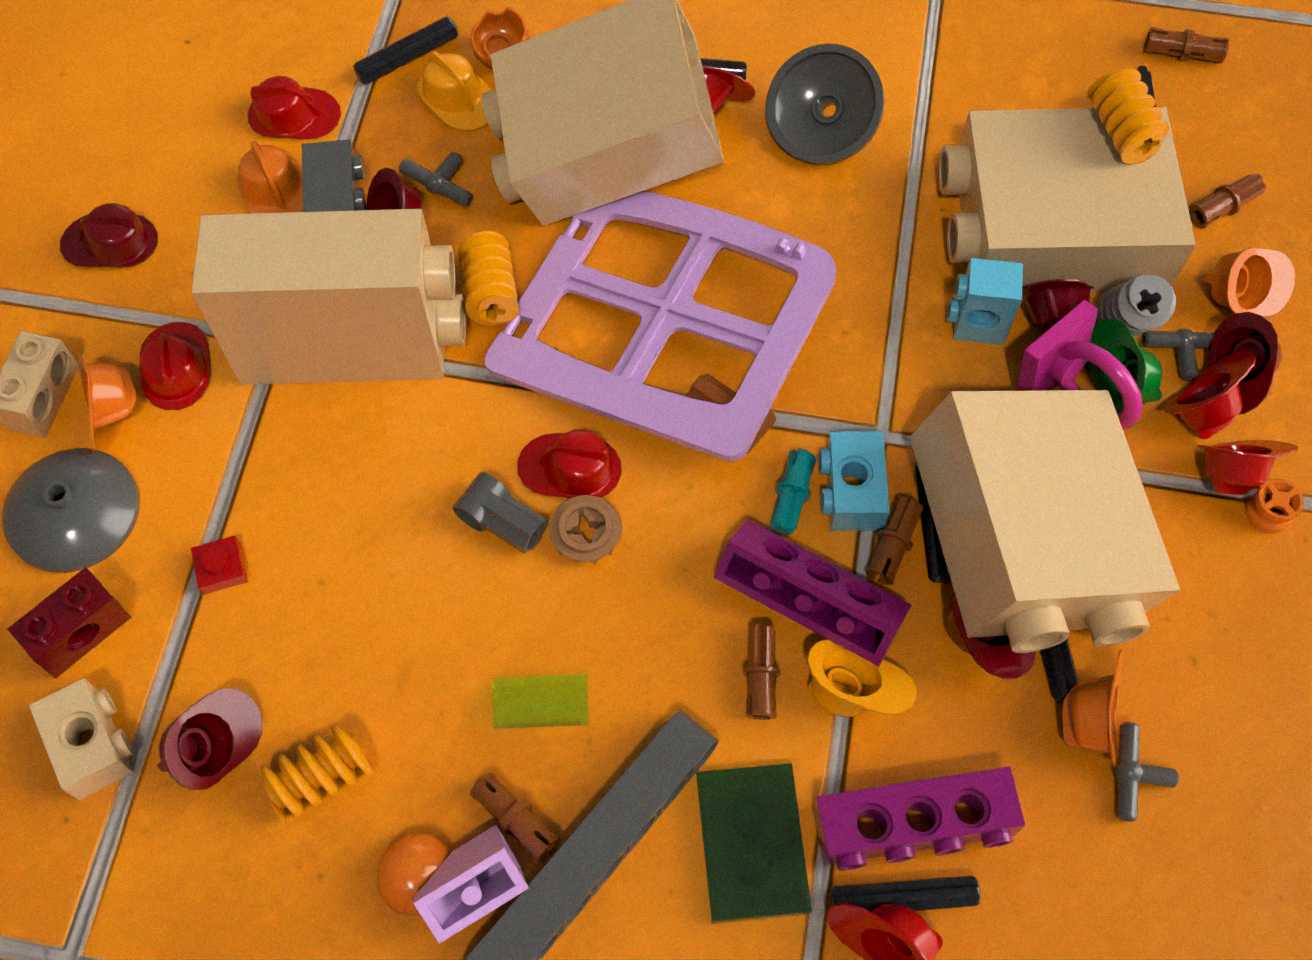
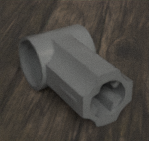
[452,472,547,554]

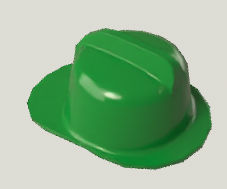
[1085,318,1162,413]

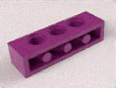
[713,519,912,666]
[812,767,1026,871]

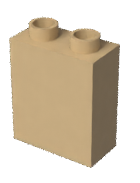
[482,0,724,226]
[939,107,1196,293]
[191,209,466,385]
[910,390,1180,653]

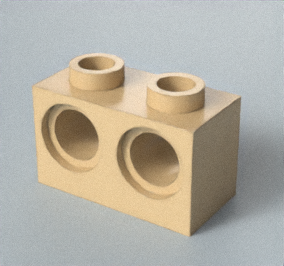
[0,331,78,438]

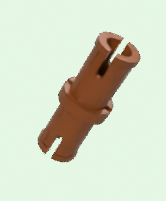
[1144,27,1229,64]
[470,772,560,863]

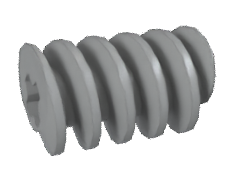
[1095,274,1176,336]

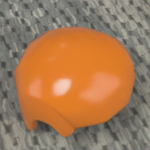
[470,7,529,68]
[377,832,450,915]

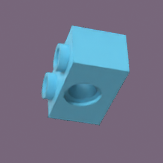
[947,258,1023,345]
[819,431,890,531]

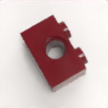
[7,567,132,679]

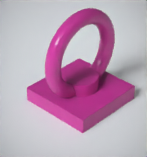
[1017,299,1142,430]

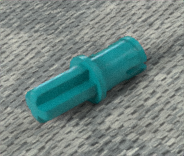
[771,449,816,536]

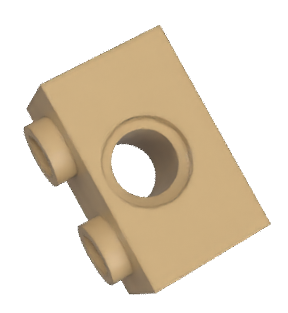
[29,678,134,800]

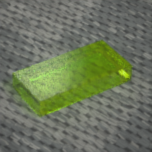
[493,675,589,729]

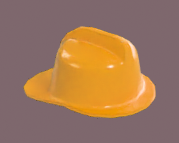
[417,51,491,131]
[807,639,917,717]

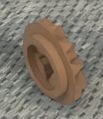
[550,495,622,564]

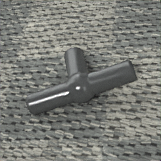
[399,152,473,207]
[1141,328,1214,381]
[1114,722,1179,822]

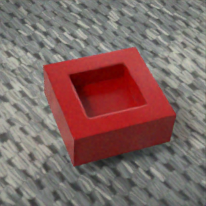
[191,536,248,595]

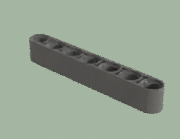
[465,710,719,960]

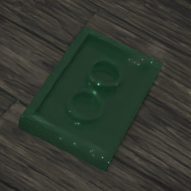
[696,763,812,924]

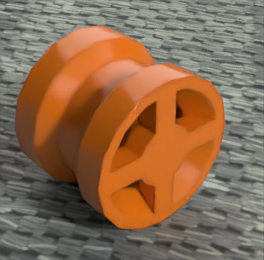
[1245,478,1304,534]

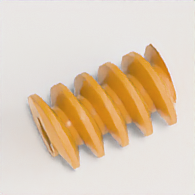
[1087,68,1169,164]
[458,231,519,326]
[260,725,373,824]

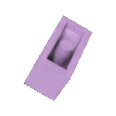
[413,825,529,944]

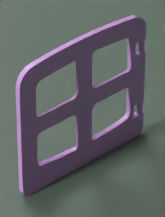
[485,191,836,462]

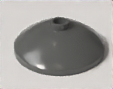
[766,44,885,165]
[2,448,139,573]

